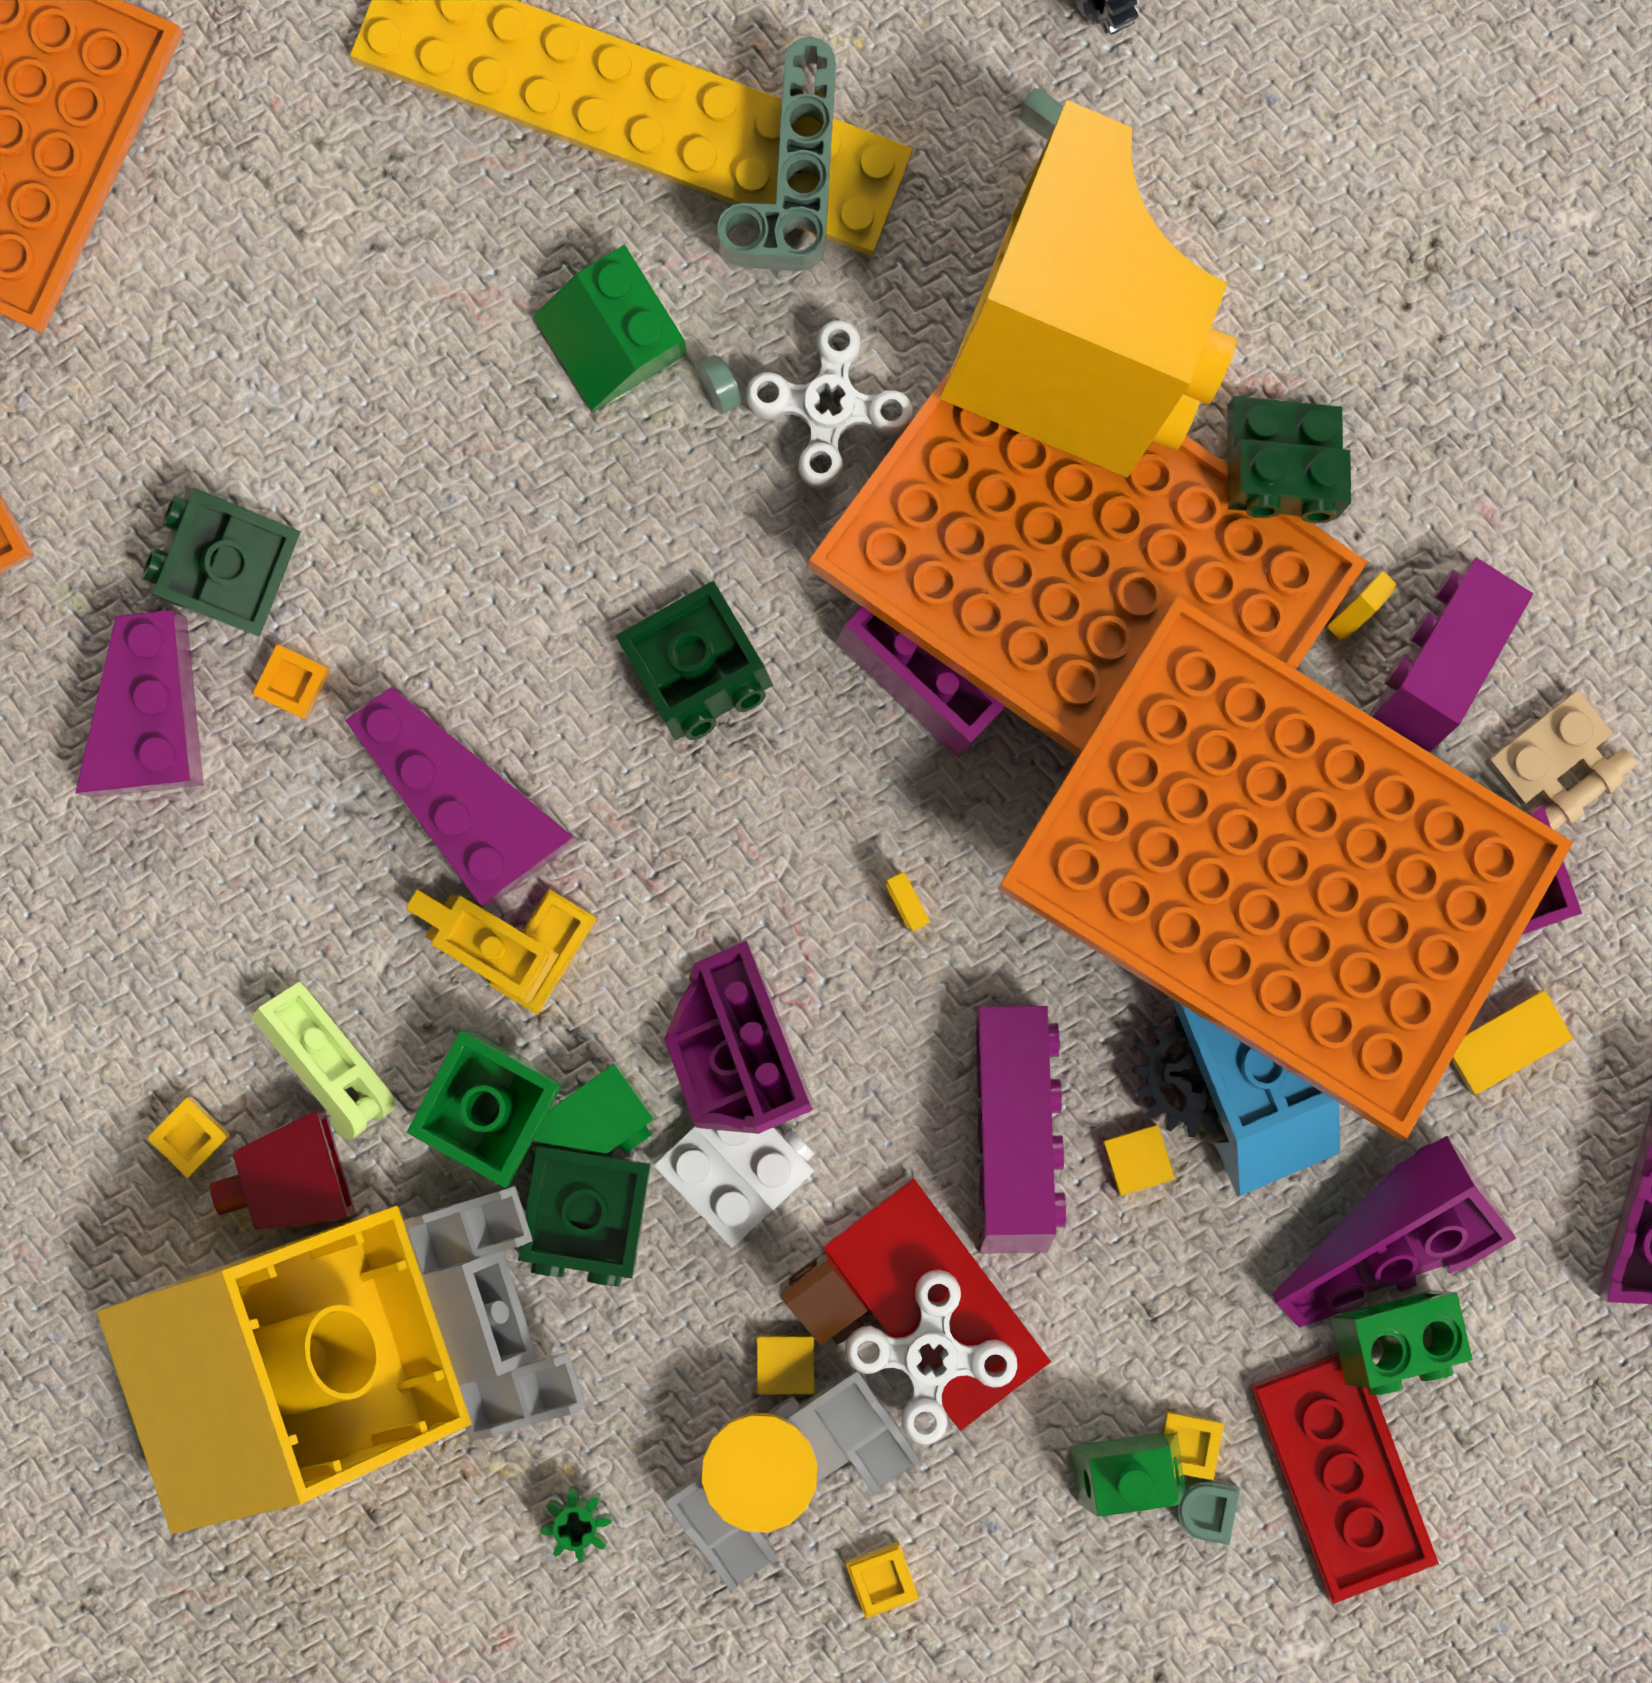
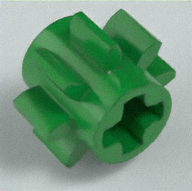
[540,1486,613,1563]

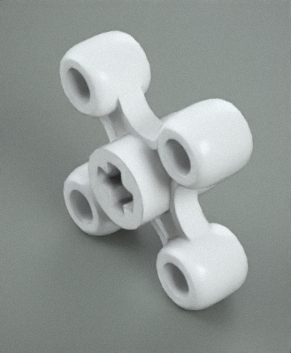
[746,320,913,489]
[845,1269,1018,1445]

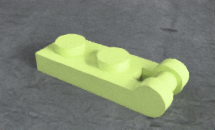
[251,981,395,1140]

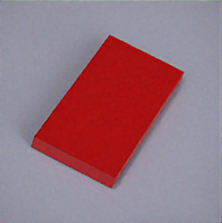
[823,1177,1051,1431]
[1249,1352,1439,1604]

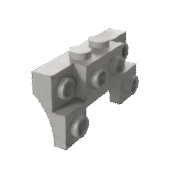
[403,1186,586,1441]
[665,1369,921,1592]

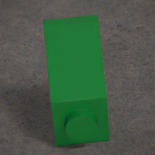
[533,1062,657,1154]

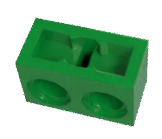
[1330,1290,1473,1395]

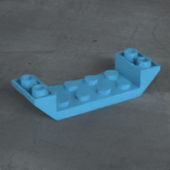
[1171,998,1340,1196]

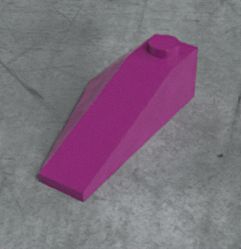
[1272,1135,1517,1328]

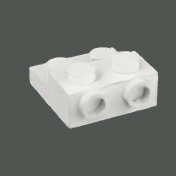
[654,1126,815,1248]

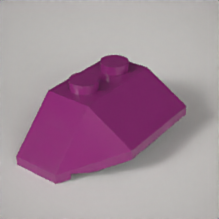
[664,940,814,1134]

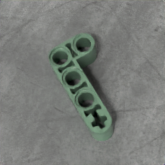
[717,37,836,271]

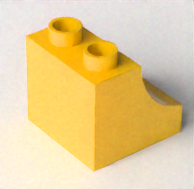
[939,100,1238,478]
[96,1205,472,1534]

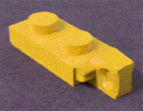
[405,889,559,1003]

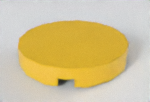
[702,1413,818,1533]

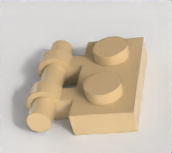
[1486,690,1638,830]

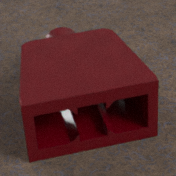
[210,1110,356,1229]

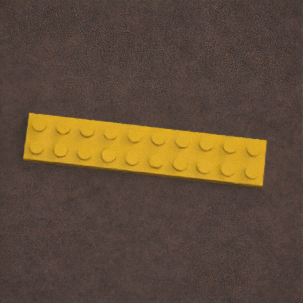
[350,0,913,257]

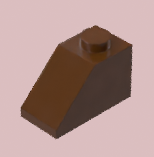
[779,1251,867,1345]

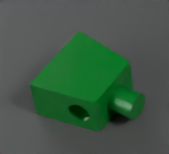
[1070,1431,1186,1516]

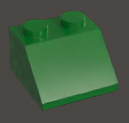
[533,244,687,413]
[406,1030,562,1188]

